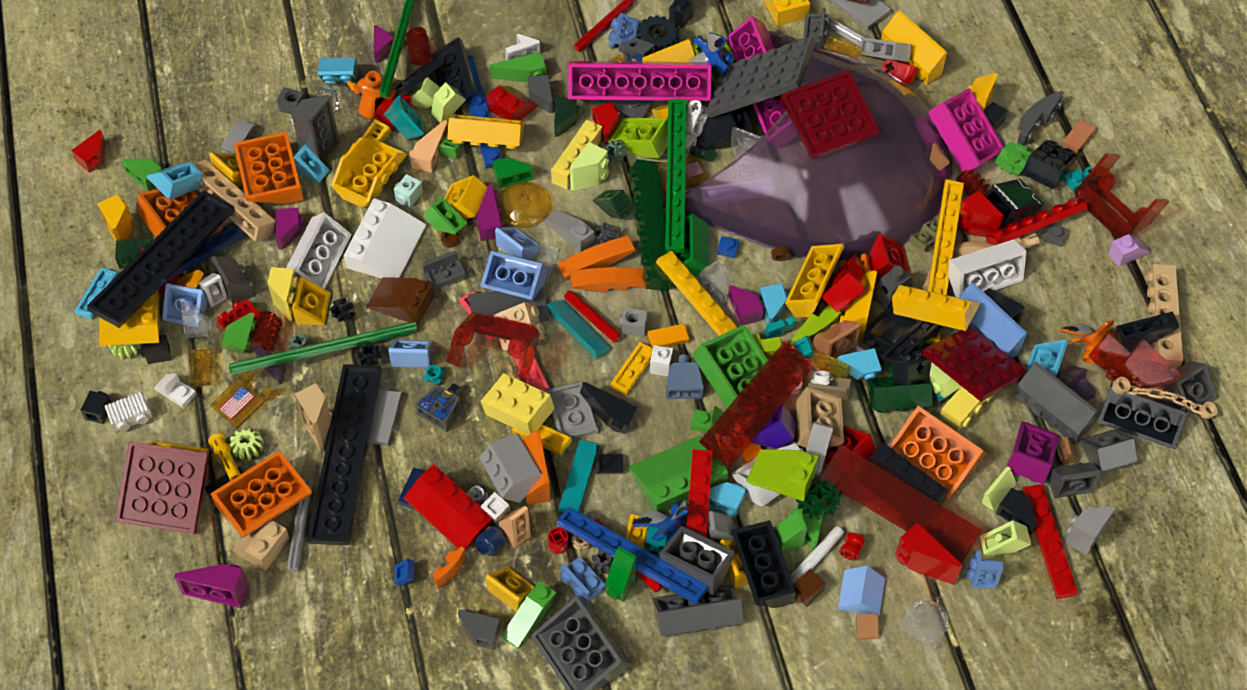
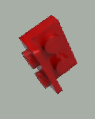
[215,298,261,331]

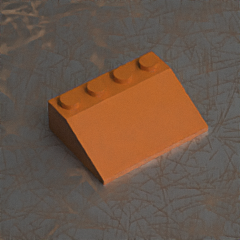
[233,132,304,204]
[135,189,223,237]
[889,406,986,500]
[211,450,312,538]

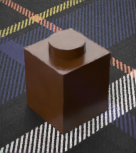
[793,569,825,607]

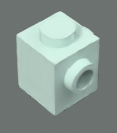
[394,174,423,208]

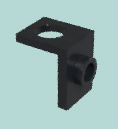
[596,445,623,474]

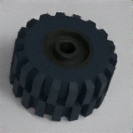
[636,15,680,52]

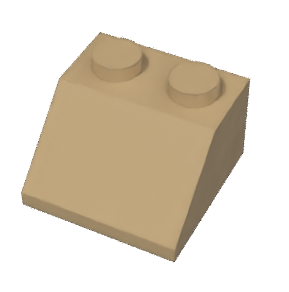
[232,520,290,571]

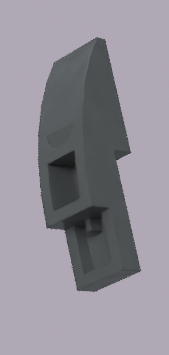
[1017,91,1064,146]

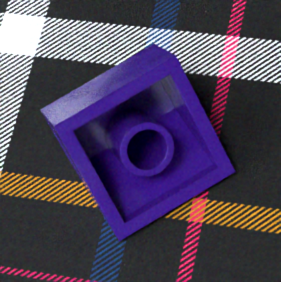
[747,403,797,449]

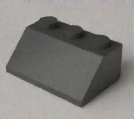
[660,526,735,595]

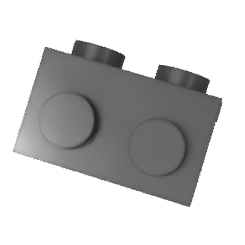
[803,8,829,46]
[422,251,466,290]

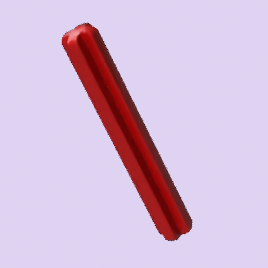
[564,290,621,343]

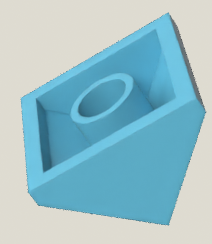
[1026,339,1068,377]

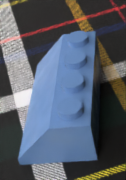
[959,282,1027,359]

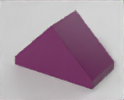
[374,25,394,63]

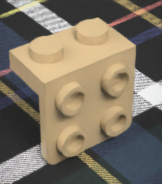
[493,302,545,351]

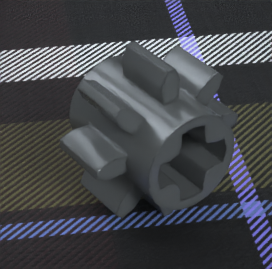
[594,222,617,244]
[592,549,614,575]

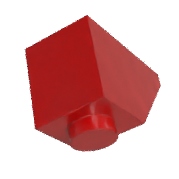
[592,102,620,145]
[71,129,106,173]

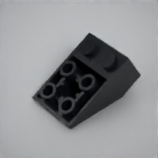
[697,107,753,152]
[1021,140,1078,190]

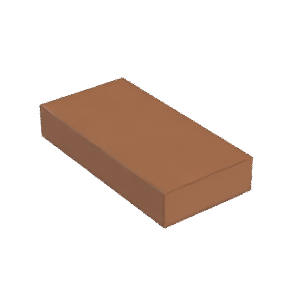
[1061,119,1096,153]

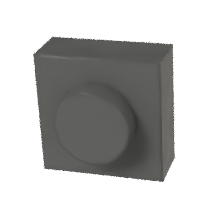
[1044,224,1067,247]

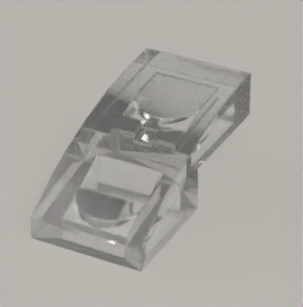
[535,244,560,283]

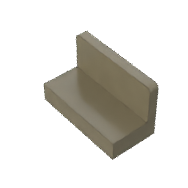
[808,374,851,400]

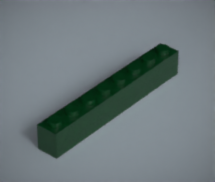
[629,159,672,291]

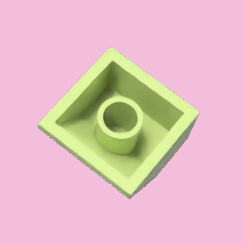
[570,142,609,190]

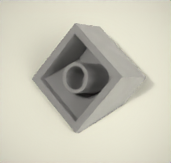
[1065,506,1116,556]

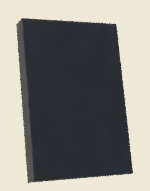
[393,58,443,98]

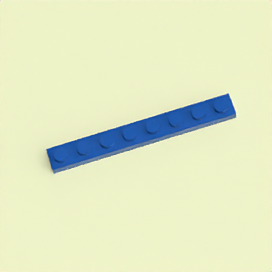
[466,55,502,169]
[557,507,708,604]

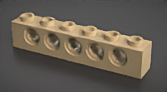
[194,159,276,242]
[1146,264,1183,371]

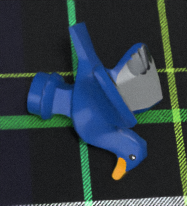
[688,32,734,76]
[633,500,688,544]

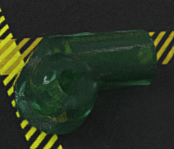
[689,146,717,162]

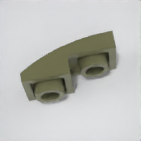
[909,219,938,251]

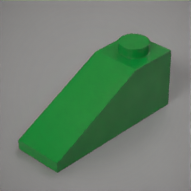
[605,546,637,602]

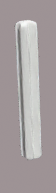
[790,526,844,584]

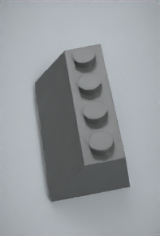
[291,95,339,162]
[1014,362,1098,444]
[652,585,744,637]

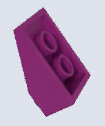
[1006,421,1059,484]
[174,564,249,608]

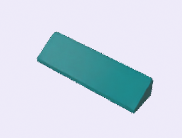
[547,300,611,360]

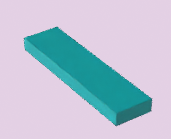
[558,440,599,512]

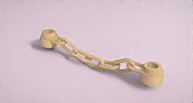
[1112,377,1218,419]

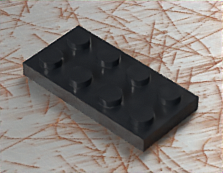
[431,37,477,99]

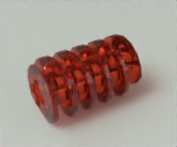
[406,27,432,66]
[956,168,991,196]
[250,311,283,354]

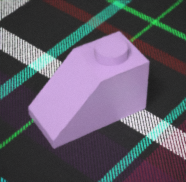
[1108,234,1150,267]

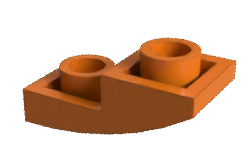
[432,546,466,589]

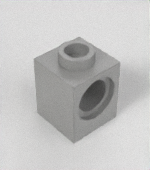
[619,308,647,337]

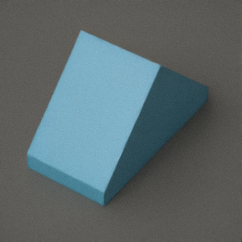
[293,145,330,183]

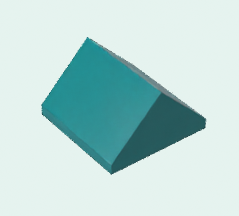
[384,95,424,140]

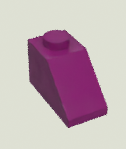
[276,207,304,250]
[728,285,765,326]

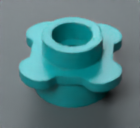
[423,365,445,385]

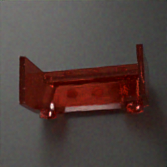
[1075,153,1170,238]
[446,312,540,384]
[1088,333,1181,389]

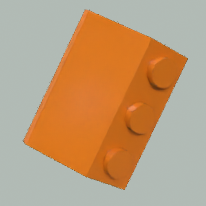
[523,430,550,505]

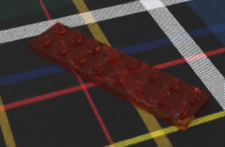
[699,340,814,469]
[820,445,982,564]

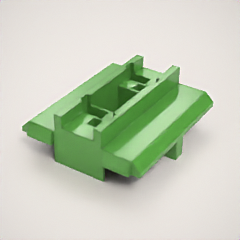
[994,142,1031,175]

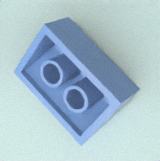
[480,251,549,301]

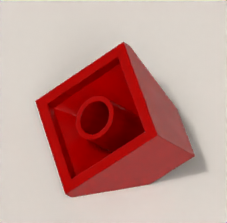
[869,233,911,279]

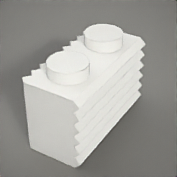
[105,391,153,433]

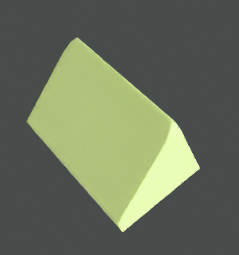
[982,467,1016,511]

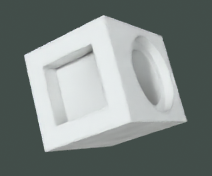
[650,345,673,377]
[480,492,511,526]

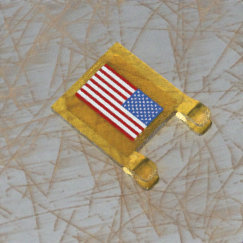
[657,154,711,195]
[210,371,275,429]

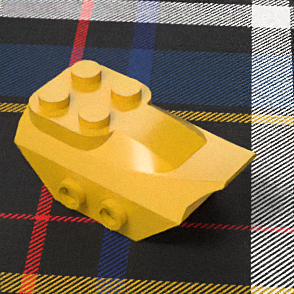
[332,137,408,207]

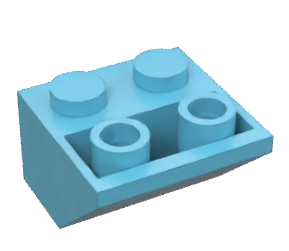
[318,57,358,85]
[147,162,202,200]

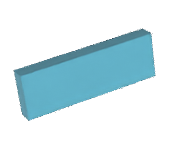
[74,267,119,320]

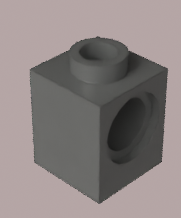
[277,87,305,114]

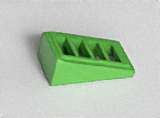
[439,133,465,159]

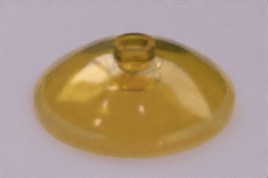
[497,182,552,228]

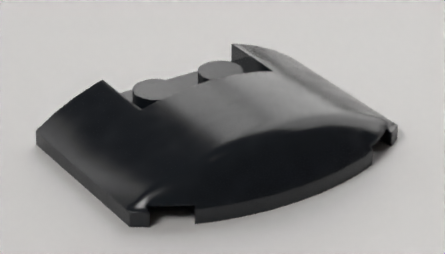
[860,306,943,366]

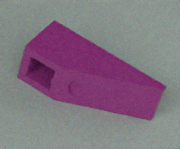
[476,183,505,241]

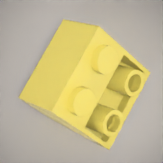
[268,267,298,321]

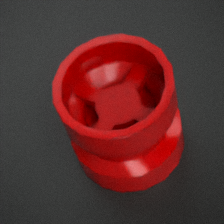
[548,527,569,555]
[839,532,866,561]

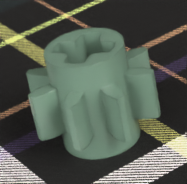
[605,140,627,162]
[288,333,312,350]

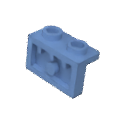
[608,13,639,49]
[967,551,1003,588]
[560,556,605,601]

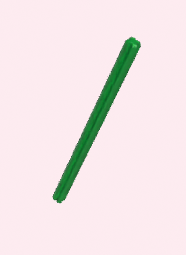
[379,0,415,98]
[229,321,418,375]

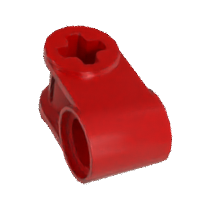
[882,59,918,85]

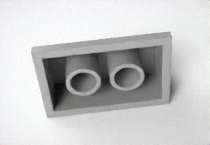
[479,433,543,503]

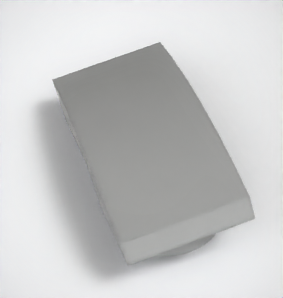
[221,119,255,155]

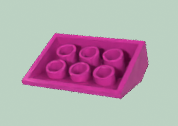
[928,88,1004,174]

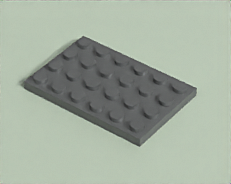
[706,37,815,118]

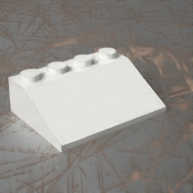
[344,198,426,279]

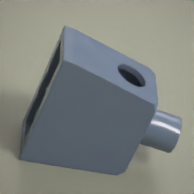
[666,355,703,399]

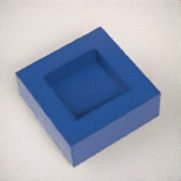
[717,236,739,258]
[394,558,415,586]

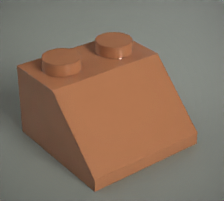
[813,320,861,365]

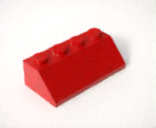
[404,464,493,550]

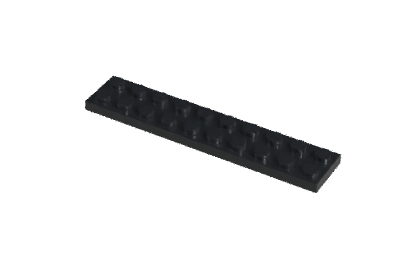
[87,190,235,328]
[307,364,382,546]

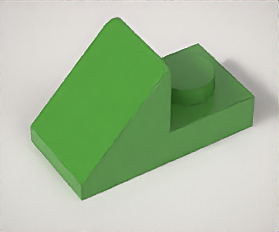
[690,406,733,437]

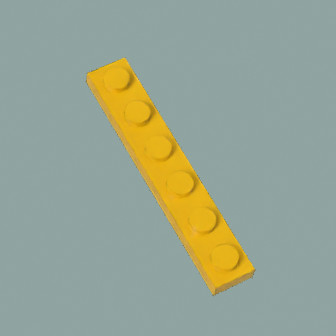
[656,251,738,336]

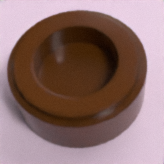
[441,232,459,248]
[771,246,790,261]

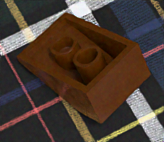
[367,277,434,326]

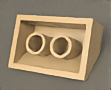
[295,383,333,453]
[796,387,844,448]

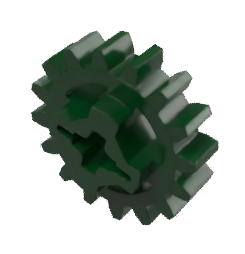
[796,478,841,520]

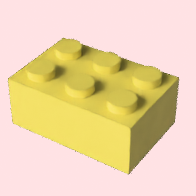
[481,373,555,435]

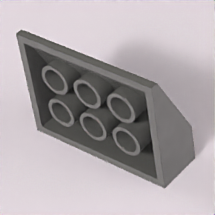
[530,595,632,690]

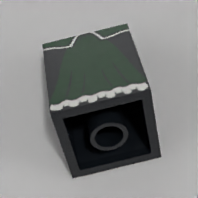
[985,179,1044,229]

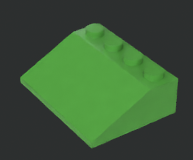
[692,324,787,419]
[629,436,728,513]

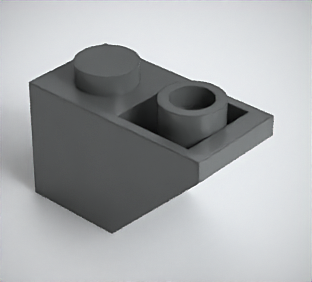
[527,75,556,113]
[458,609,501,650]

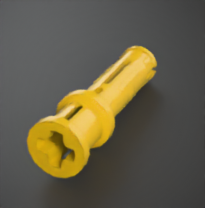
[208,432,241,481]

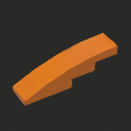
[557,235,636,281]
[570,267,646,293]

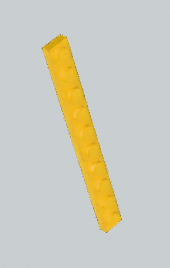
[926,179,964,344]

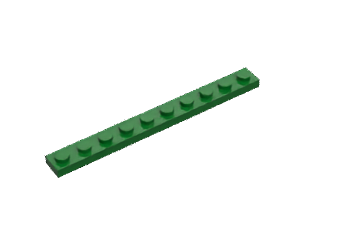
[665,99,687,253]

